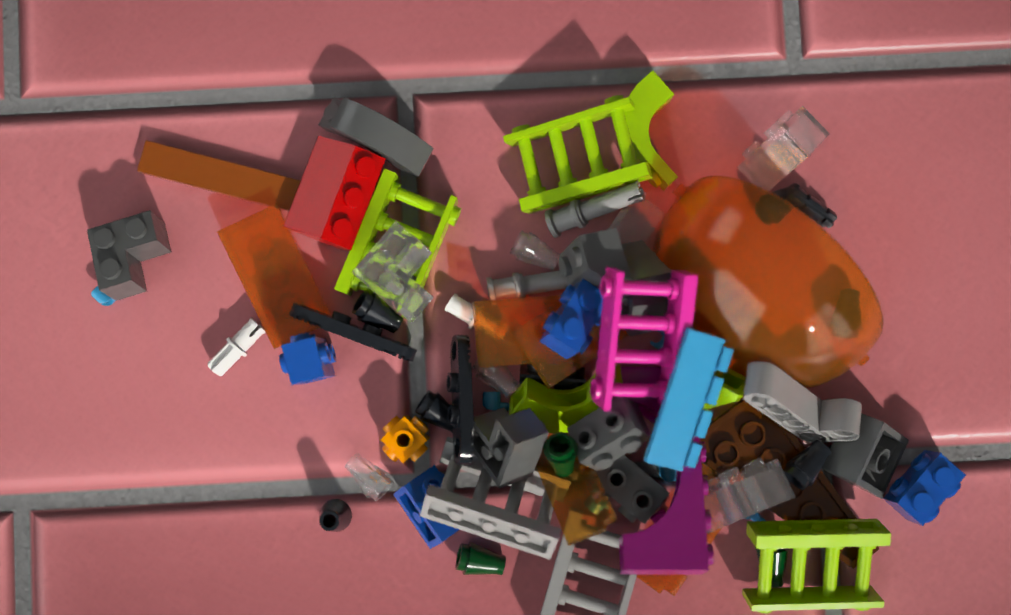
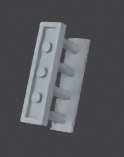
[420,436,573,560]
[540,508,642,615]

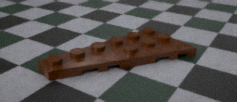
[700,398,879,569]

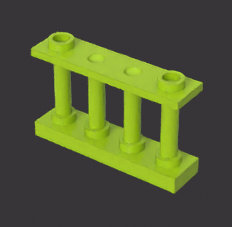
[503,95,653,214]
[334,168,461,320]
[742,519,891,613]

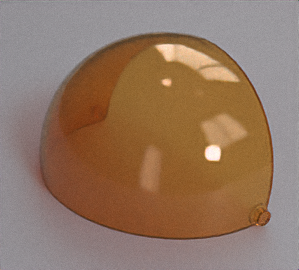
[652,175,884,389]

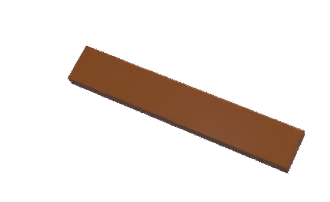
[137,140,301,212]

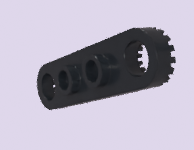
[289,302,417,362]
[446,335,475,465]

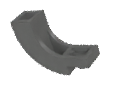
[318,97,434,176]

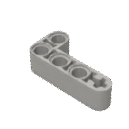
[744,362,862,443]

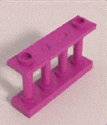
[590,266,698,411]

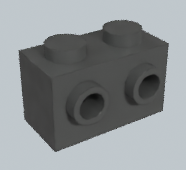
[567,397,651,471]
[590,455,670,524]

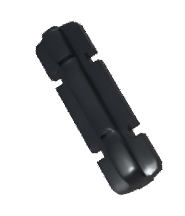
[784,186,837,228]

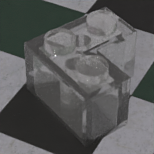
[737,106,830,195]
[352,221,434,323]
[704,458,795,534]

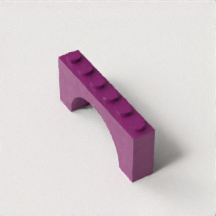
[613,367,714,575]

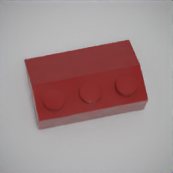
[283,136,386,251]

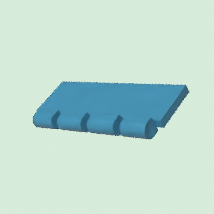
[643,328,734,471]

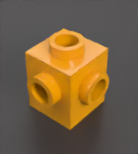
[380,415,430,464]

